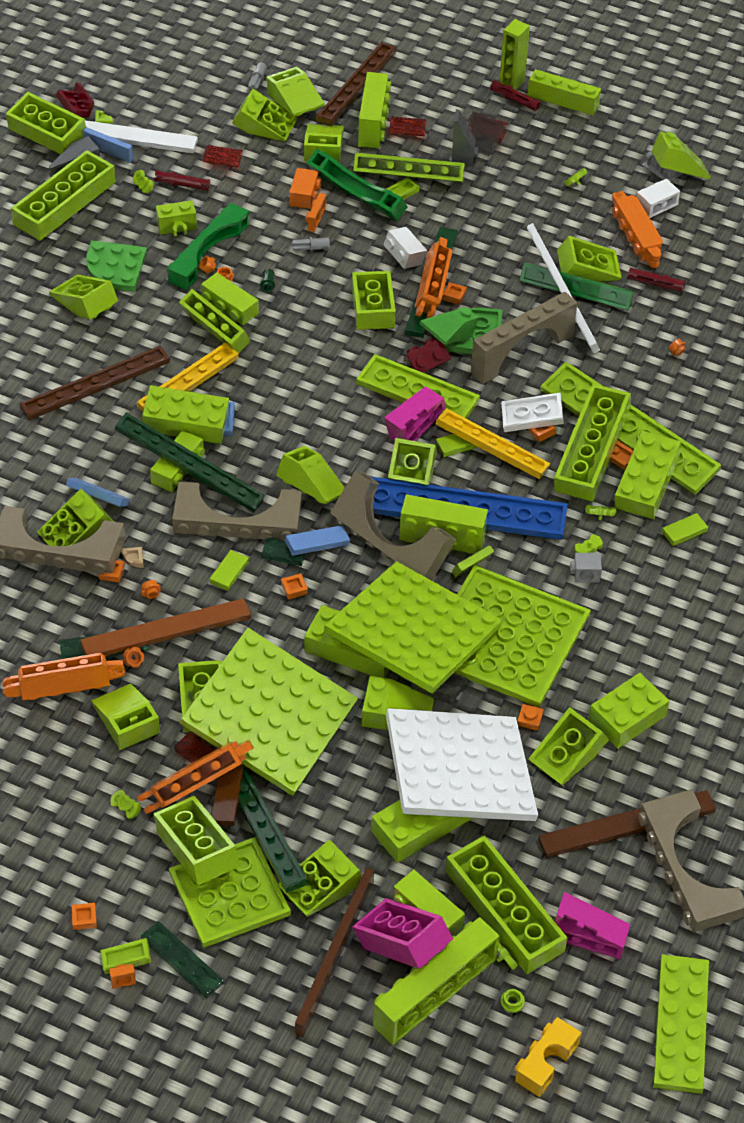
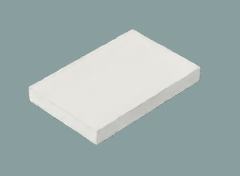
[501,393,564,432]

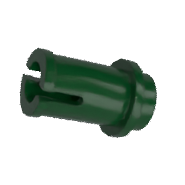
[260,269,275,293]

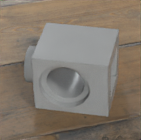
[570,553,602,583]

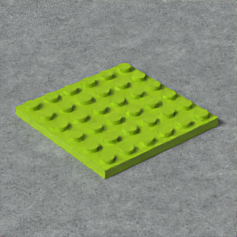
[324,561,503,693]
[453,565,591,708]
[179,628,358,796]

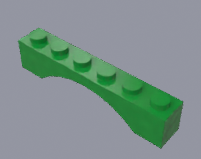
[307,149,408,222]
[167,203,250,290]

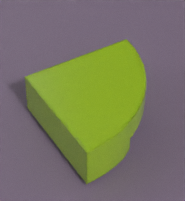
[95,110,113,124]

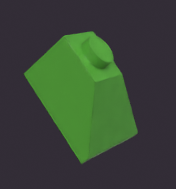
[419,307,479,345]

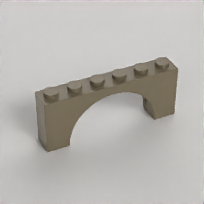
[471,292,577,384]
[330,471,457,581]
[172,482,302,541]
[0,506,126,574]
[638,789,744,933]

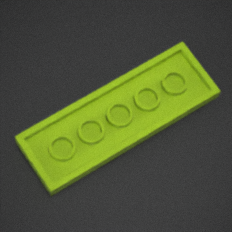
[356,354,480,419]
[653,954,709,1094]

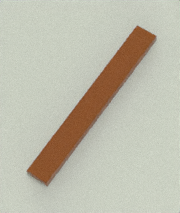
[81,598,251,656]

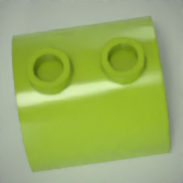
[388,438,436,485]

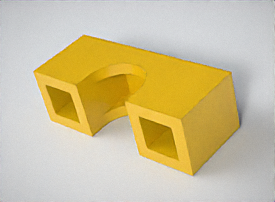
[515,1017,582,1097]

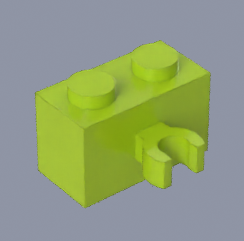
[156,200,197,236]

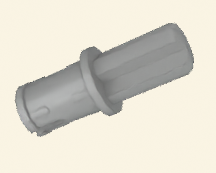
[248,62,267,91]
[292,237,330,252]

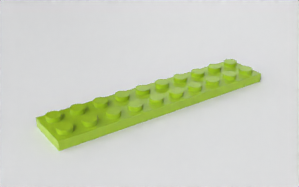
[540,362,721,495]

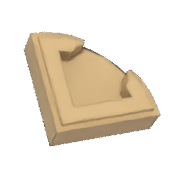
[121,547,144,568]

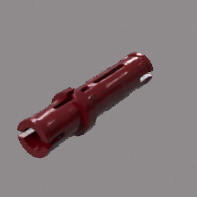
[490,80,541,112]
[154,170,211,191]
[627,268,686,292]

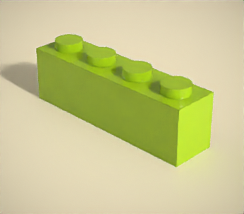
[499,19,530,90]
[527,69,601,115]
[179,289,251,354]

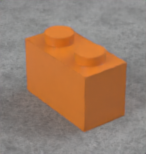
[289,168,321,209]

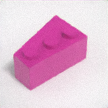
[384,386,446,442]
[555,892,630,960]

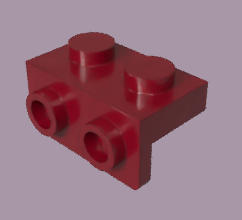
[55,83,94,118]
[403,338,451,373]

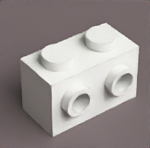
[637,179,680,218]
[384,227,427,269]

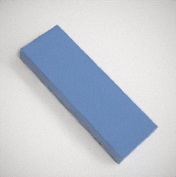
[83,127,133,163]
[66,478,130,507]
[284,525,350,556]

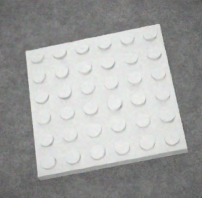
[386,709,538,821]

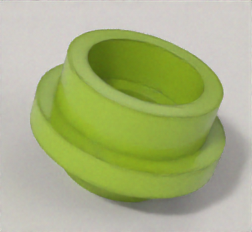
[501,989,525,1013]

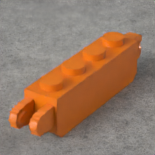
[612,191,663,268]
[414,237,453,318]
[2,653,125,700]
[136,740,254,814]

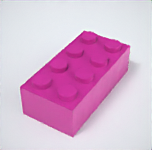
[353,898,453,969]

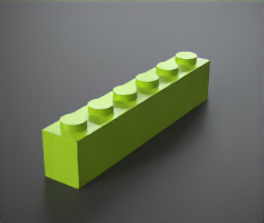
[353,152,465,183]

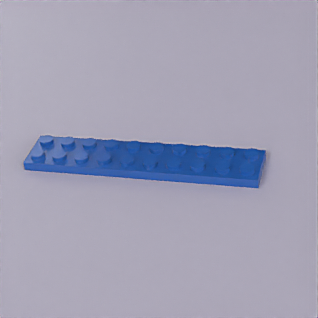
[371,477,568,540]

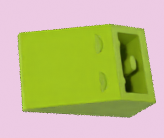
[266,67,325,116]
[232,89,297,142]
[304,124,344,163]
[276,445,345,504]
[37,489,114,546]
[91,684,160,750]
[277,839,362,917]

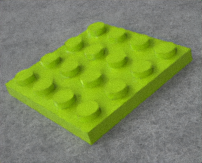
[169,837,291,948]

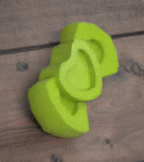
[564,168,587,186]
[133,170,154,194]
[585,505,617,520]
[574,534,603,553]
[110,790,141,819]
[496,940,518,970]

